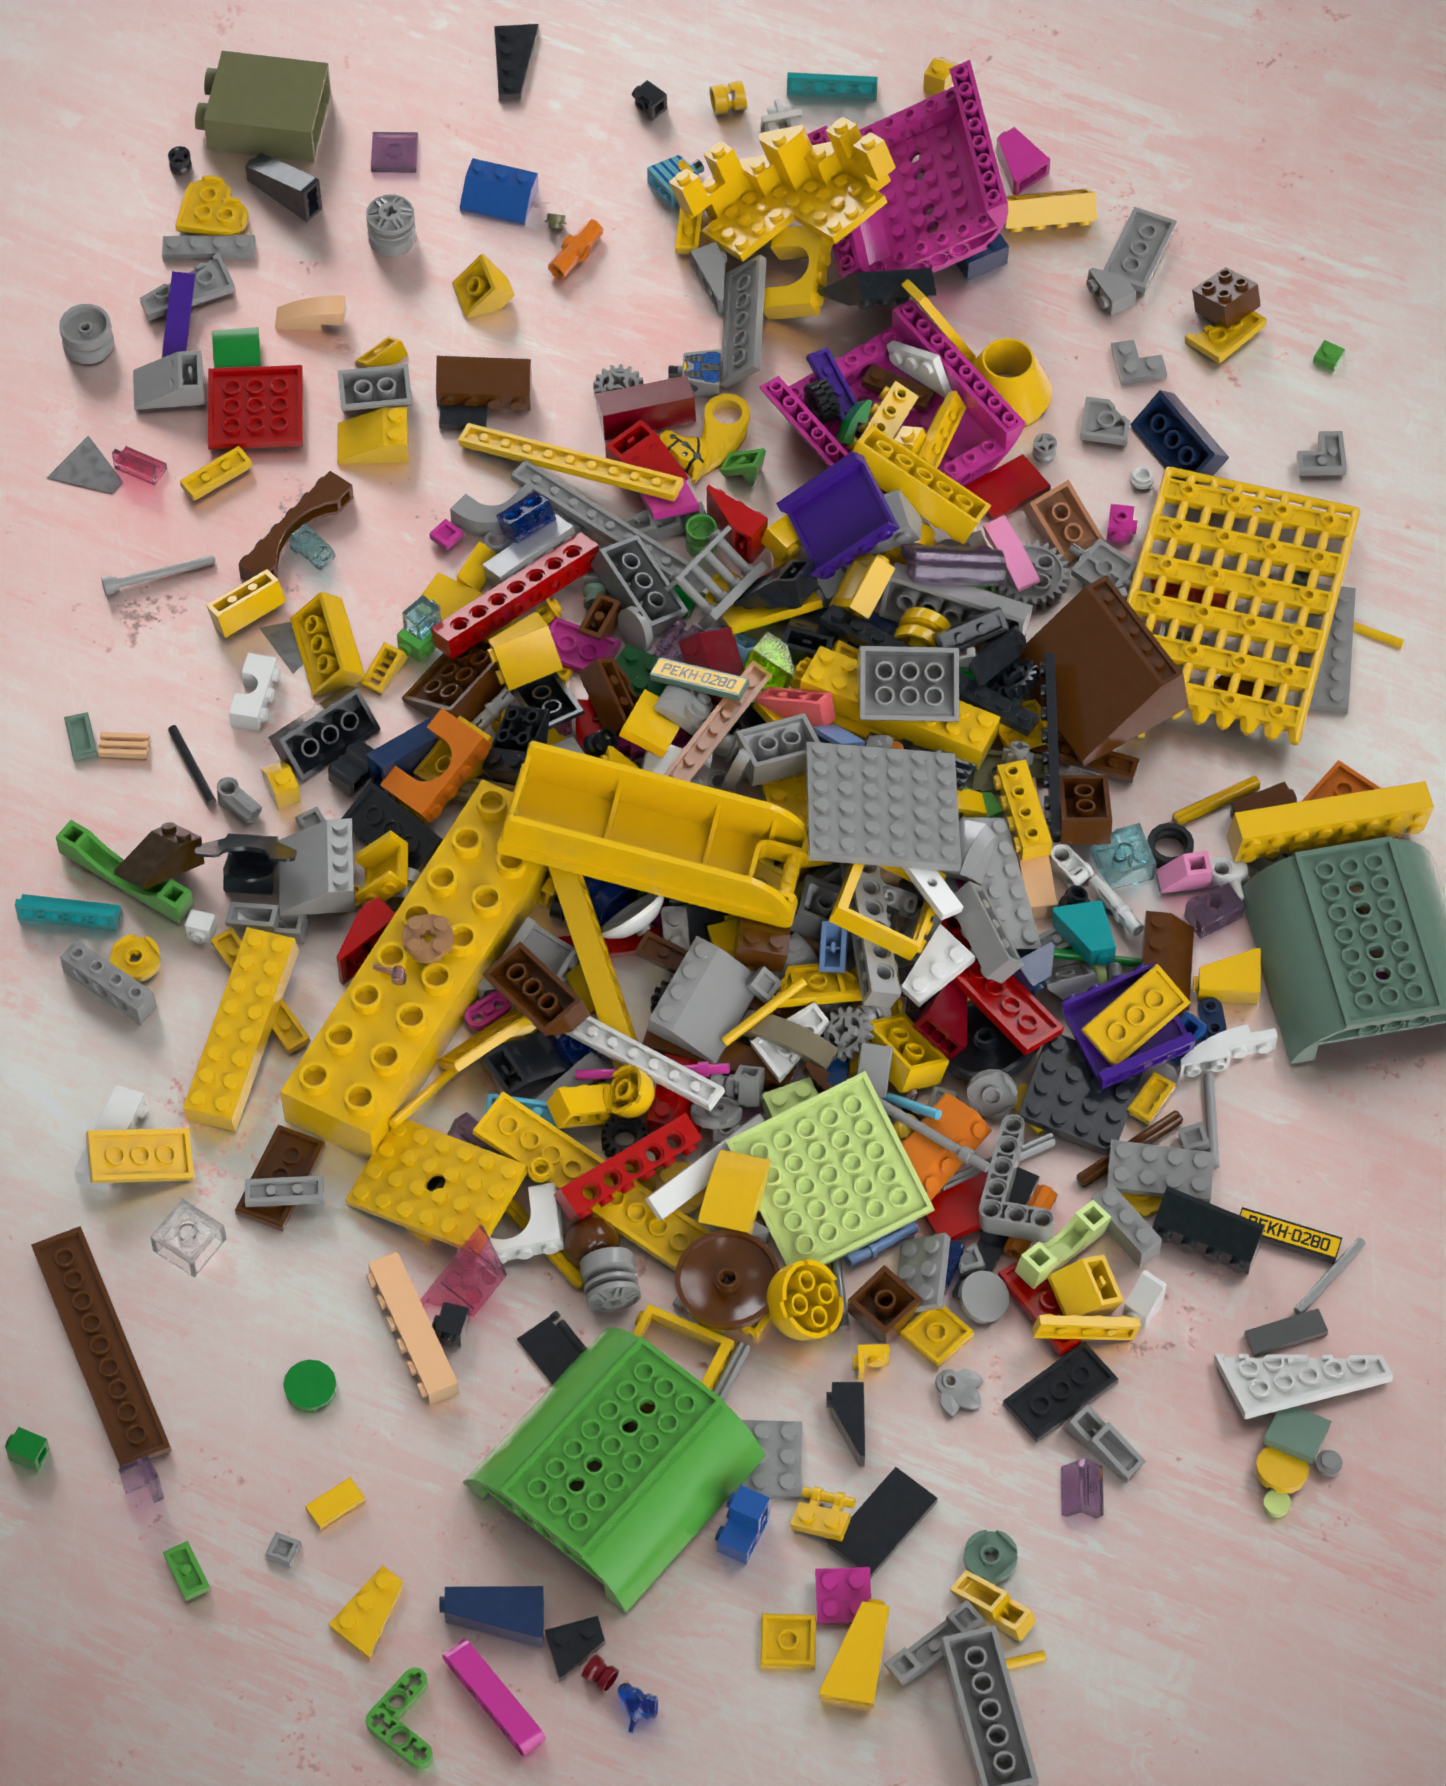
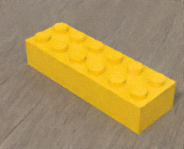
[852,425,991,545]

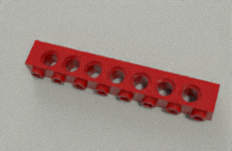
[430,532,599,659]

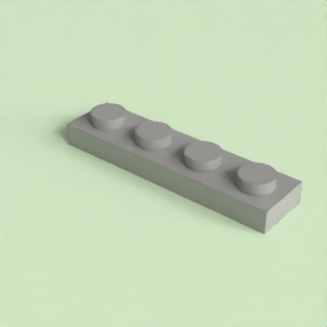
[162,235,256,260]

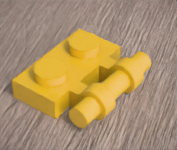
[790,1486,856,1542]

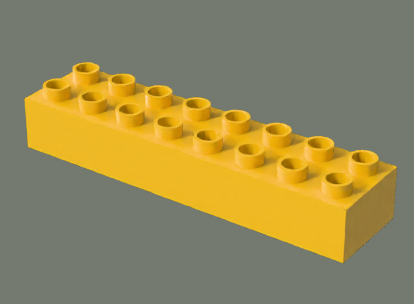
[280,779,551,1161]

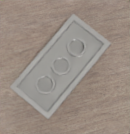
[1104,207,1177,293]
[1106,1140,1214,1203]

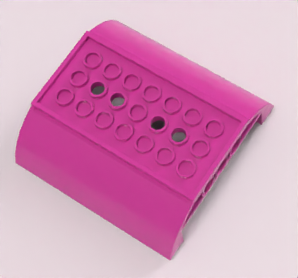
[807,59,1009,279]
[759,299,1026,516]

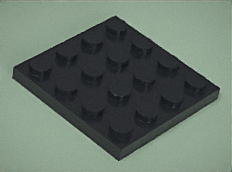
[1018,1034,1143,1155]

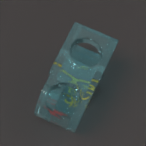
[290,523,336,570]

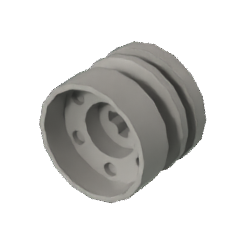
[366,194,416,257]
[579,1247,641,1312]

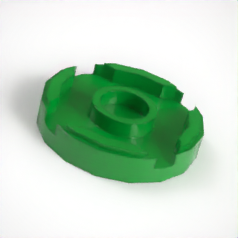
[283,1359,337,1412]

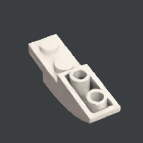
[1178,1024,1278,1077]

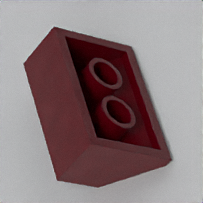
[678,627,745,712]

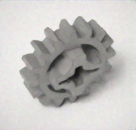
[593,364,643,397]
[822,1006,874,1062]

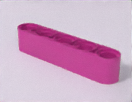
[442,1638,546,1756]

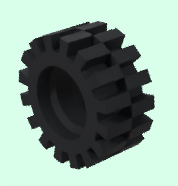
[804,378,841,424]
[601,1115,648,1158]

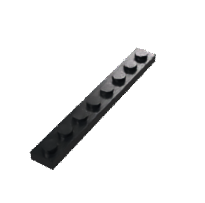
[1039,653,1061,842]

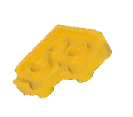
[175,175,249,236]

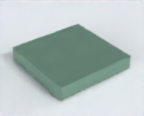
[1263,1406,1332,1464]

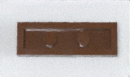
[861,364,935,413]

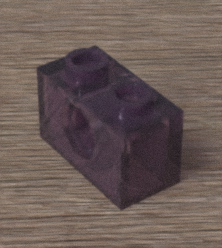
[1184,882,1245,939]

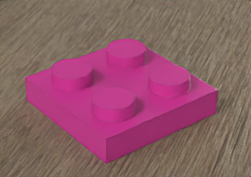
[815,1567,871,1625]

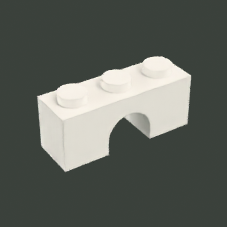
[229,653,281,731]

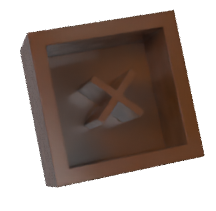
[1192,267,1261,329]

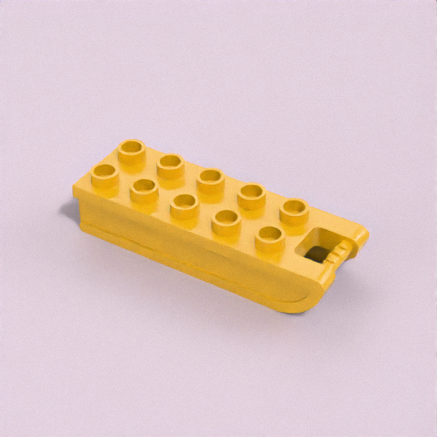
[496,741,809,928]

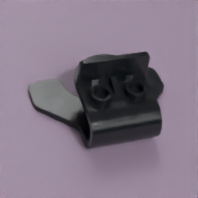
[194,833,297,895]

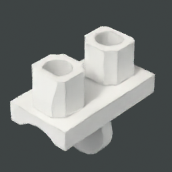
[759,100,803,132]
[883,883,917,918]

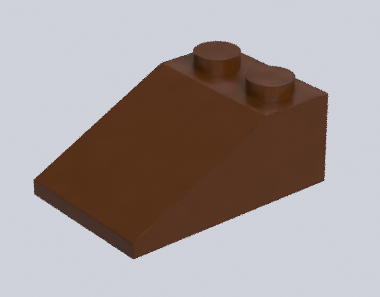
[733,916,790,973]

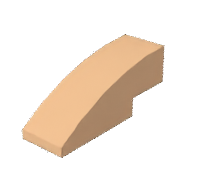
[275,296,346,330]

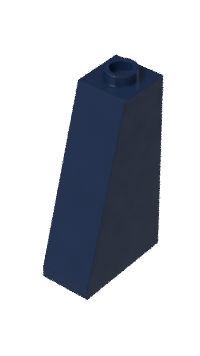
[366,716,439,796]
[439,1586,544,1648]

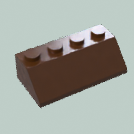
[436,356,532,411]
[1141,911,1194,1017]
[482,941,590,1036]

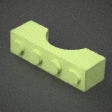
[1015,1200,1111,1289]

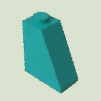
[1052,900,1116,966]

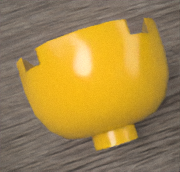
[603,1065,655,1118]

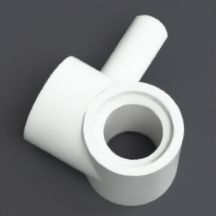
[1210,856,1248,901]

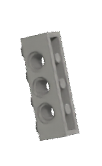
[60,940,157,1025]

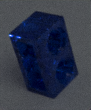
[496,491,556,544]

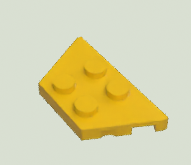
[772,963,862,1008]

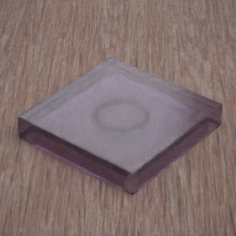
[370,132,418,173]

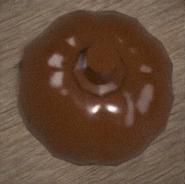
[563,1216,620,1269]

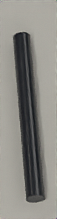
[168,725,217,806]

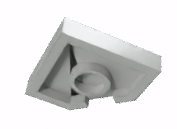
[1080,396,1130,446]

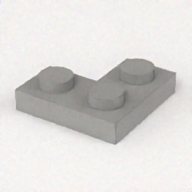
[1111,340,1167,385]
[1296,431,1347,476]

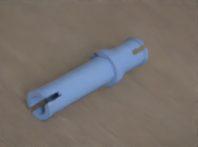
[844,1221,918,1268]

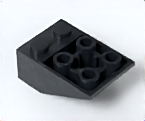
[734,559,818,609]
[780,607,840,666]
[482,704,550,786]
[481,1032,574,1098]

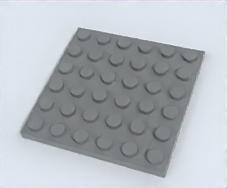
[805,742,961,872]

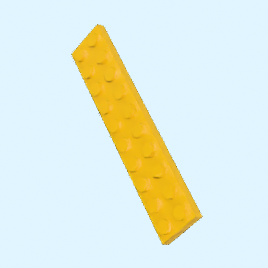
[472,1092,711,1271]

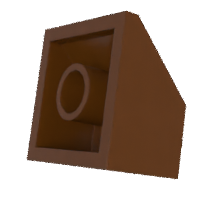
[848,1265,923,1344]

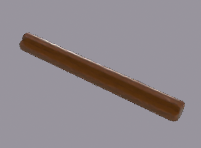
[1076,1110,1183,1187]

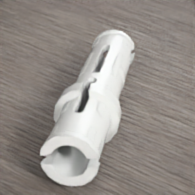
[1088,875,1144,936]

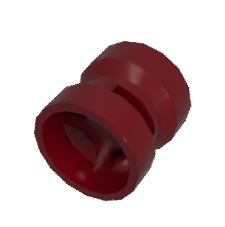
[581,1654,620,1693]

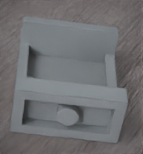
[503,916,579,983]

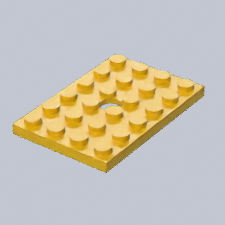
[345,1120,528,1256]

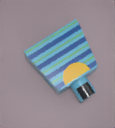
[647,155,704,209]

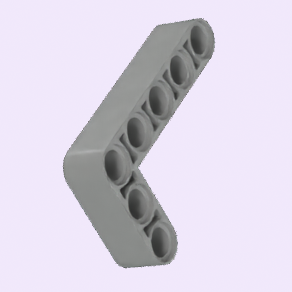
[979,1114,1054,1242]

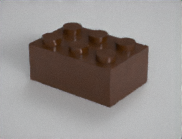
[1059,775,1112,845]

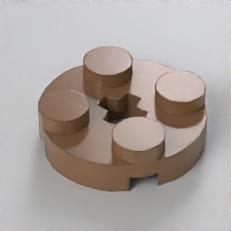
[402,914,454,964]

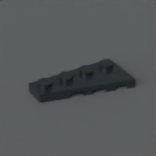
[494,24,539,101]

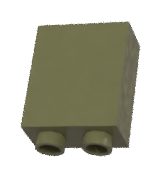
[195,51,332,162]

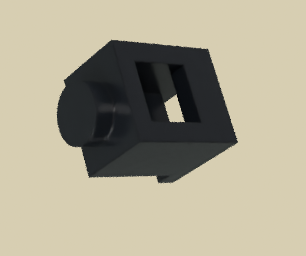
[632,80,667,121]

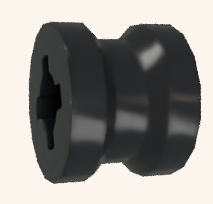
[168,146,192,175]

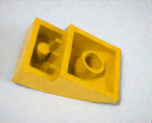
[698,1149,771,1235]

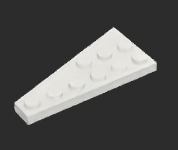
[1214,1354,1393,1420]

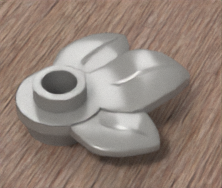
[935,1369,983,1416]

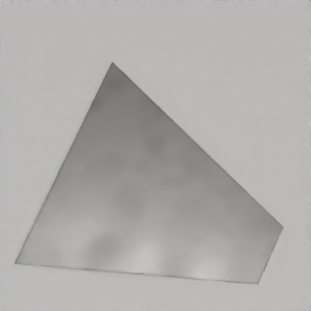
[47,435,123,494]
[260,622,303,674]

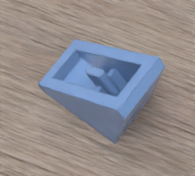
[819,921,848,973]

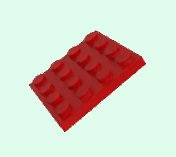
[208,365,303,450]

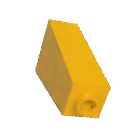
[819,1599,890,1708]

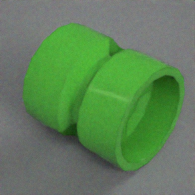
[686,514,717,559]

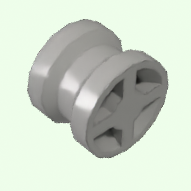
[1033,433,1057,463]

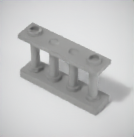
[665,525,768,630]

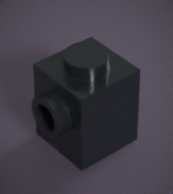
[432,1302,470,1347]

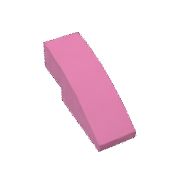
[983,515,1040,592]

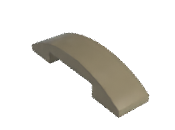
[739,1010,838,1071]

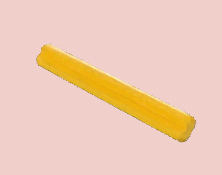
[1172,776,1261,825]

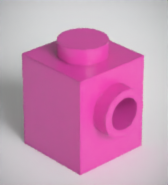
[1106,504,1138,543]

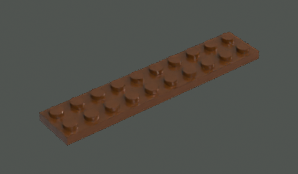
[31,1226,172,1470]

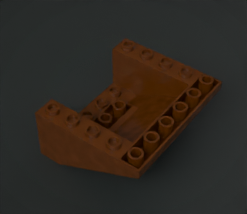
[1014,575,1189,767]

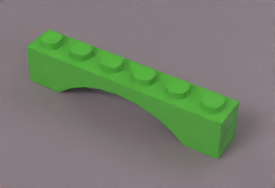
[56,820,194,924]

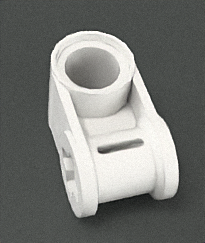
[1049,844,1094,889]

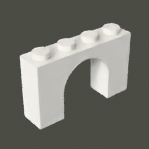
[457,1182,564,1269]

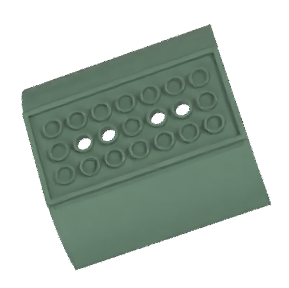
[1242,836,1446,1064]

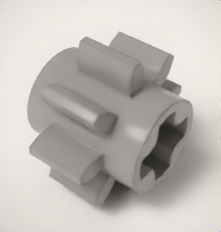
[1002,741,1034,766]

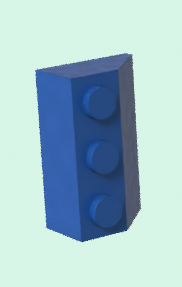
[460,158,539,225]

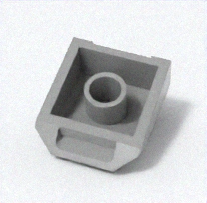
[938,819,996,885]

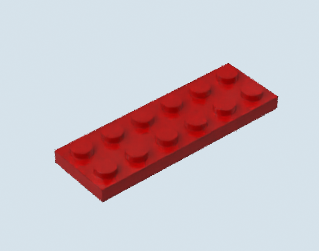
[950,927,1064,1055]

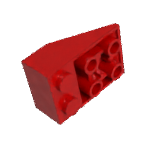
[605,420,688,481]
[706,484,768,564]

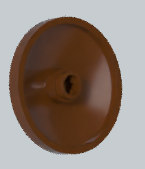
[675,1230,780,1330]

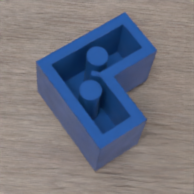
[715,1485,770,1565]

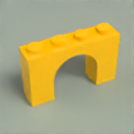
[763,225,834,320]

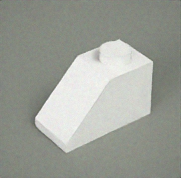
[1123,1270,1167,1329]

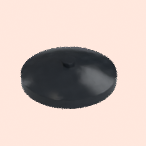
[944,1000,1035,1081]

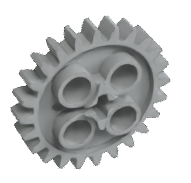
[992,540,1070,610]

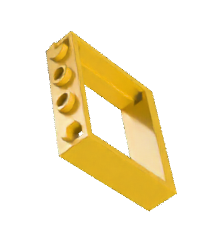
[829,863,946,961]
[632,1303,734,1414]

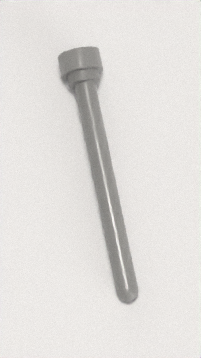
[101,556,216,596]

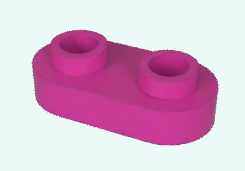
[465,991,511,1031]

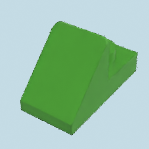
[720,448,766,486]

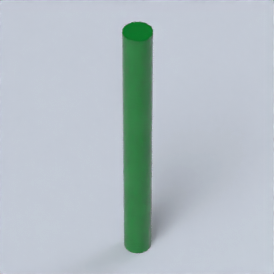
[1053,948,1142,968]

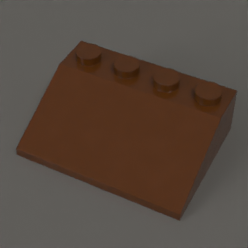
[401,639,505,723]

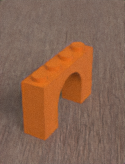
[380,708,492,824]

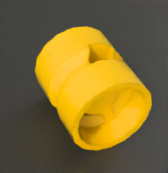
[709,80,747,115]

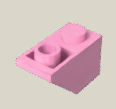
[1156,851,1213,894]

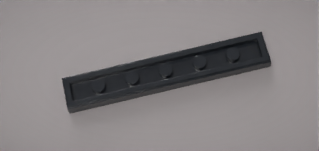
[952,1167,1040,1300]

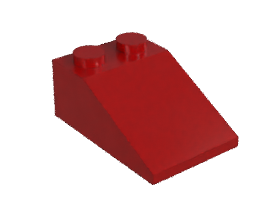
[336,896,395,985]

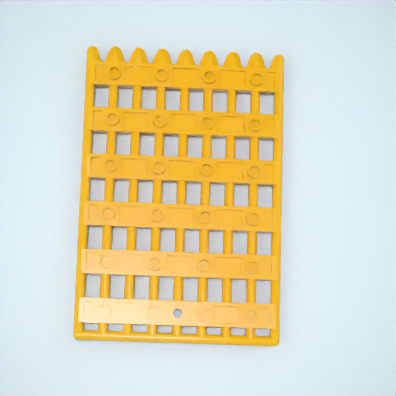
[1127,467,1361,745]

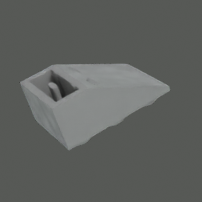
[133,350,205,410]

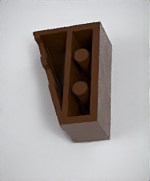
[578,657,641,737]

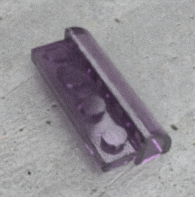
[900,543,1006,586]

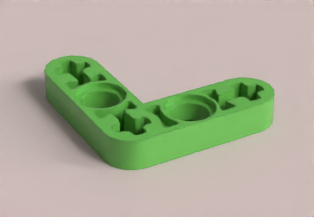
[366,1668,433,1770]

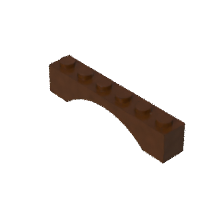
[238,471,354,582]

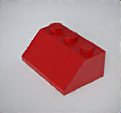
[647,1053,712,1134]

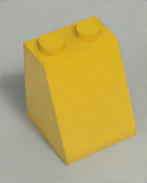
[487,612,563,691]

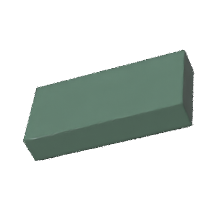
[64,712,98,762]

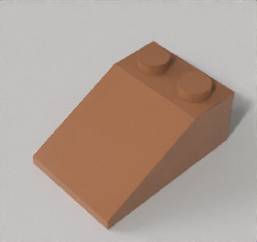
[1022,480,1105,563]

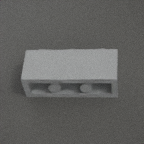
[1091,1184,1162,1268]

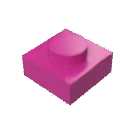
[429,518,463,551]

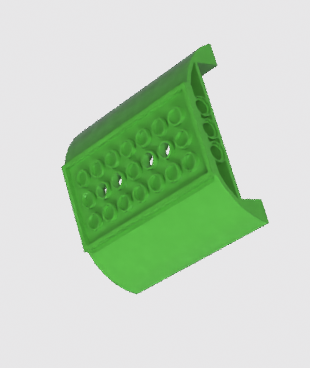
[463,1327,765,1613]

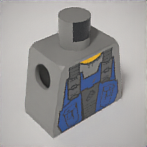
[668,349,721,398]

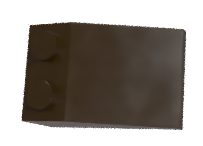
[114,822,205,890]

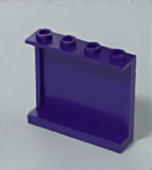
[776,451,900,580]
[1061,963,1195,1090]

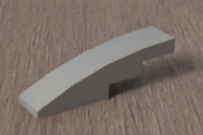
[621,501,707,540]

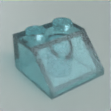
[1091,823,1156,890]

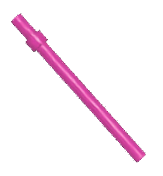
[576,1061,730,1080]

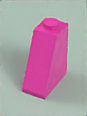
[996,127,1051,195]

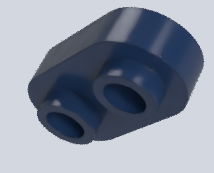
[1197,997,1227,1040]

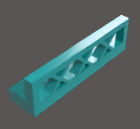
[787,72,878,100]
[15,894,122,931]

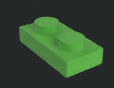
[163,1541,210,1602]

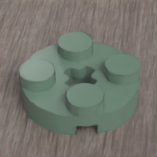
[963,1530,1018,1585]

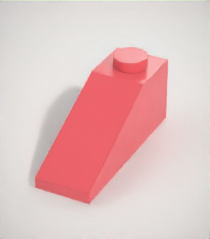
[756,686,836,727]

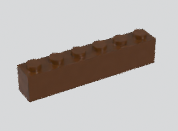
[642,1028,798,1092]

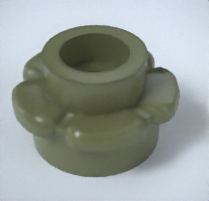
[544,213,567,229]

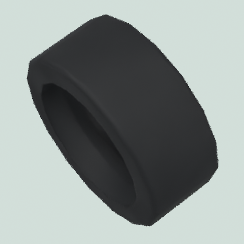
[1146,823,1194,869]

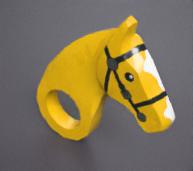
[659,393,750,484]

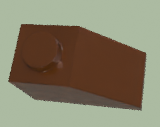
[578,593,621,641]

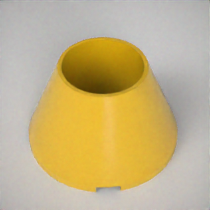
[971,338,1052,428]

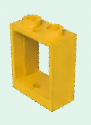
[829,553,895,619]

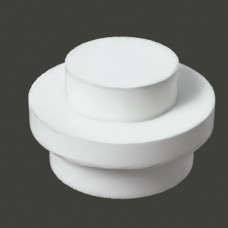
[1130,466,1154,489]

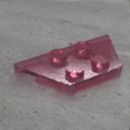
[420,1224,507,1317]

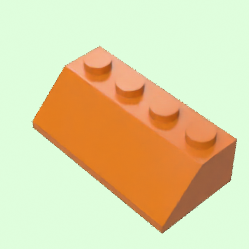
[902,1093,992,1201]

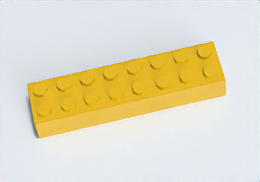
[799,646,1001,770]
[1226,781,1434,863]
[183,927,299,1132]

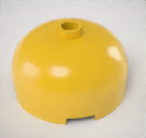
[766,1259,844,1341]

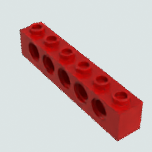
[554,1113,703,1221]

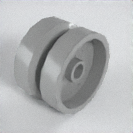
[59,304,114,364]

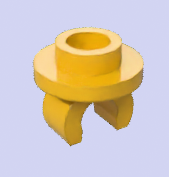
[537,597,563,624]

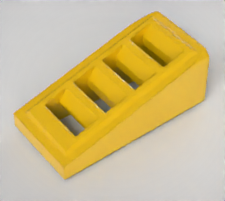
[360,642,408,695]

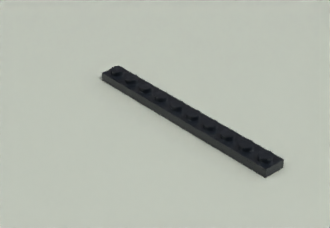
[819,604,1041,737]

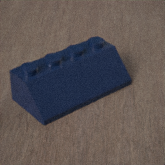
[1130,390,1230,484]

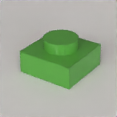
[1313,340,1345,371]

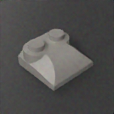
[654,685,713,736]

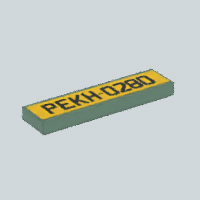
[649,657,750,702]

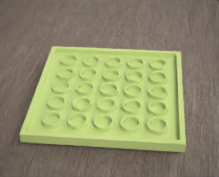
[726,1071,935,1265]

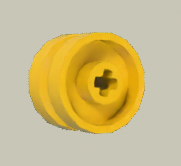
[894,607,951,647]

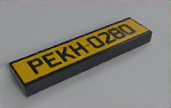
[1240,1207,1342,1264]

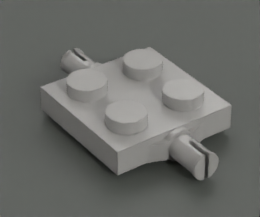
[1068,538,1141,591]

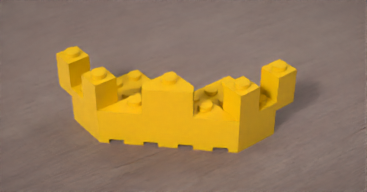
[669,117,896,261]

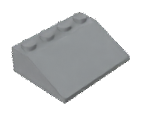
[857,646,959,722]
[279,818,356,916]
[648,936,755,1064]

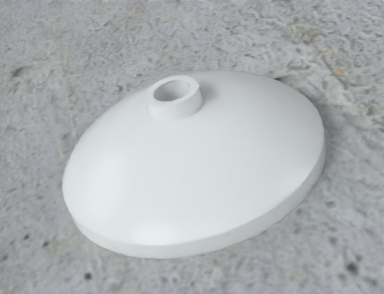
[601,893,664,939]

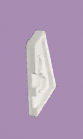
[902,924,975,1007]

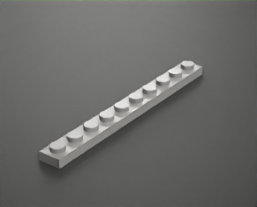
[511,460,712,593]

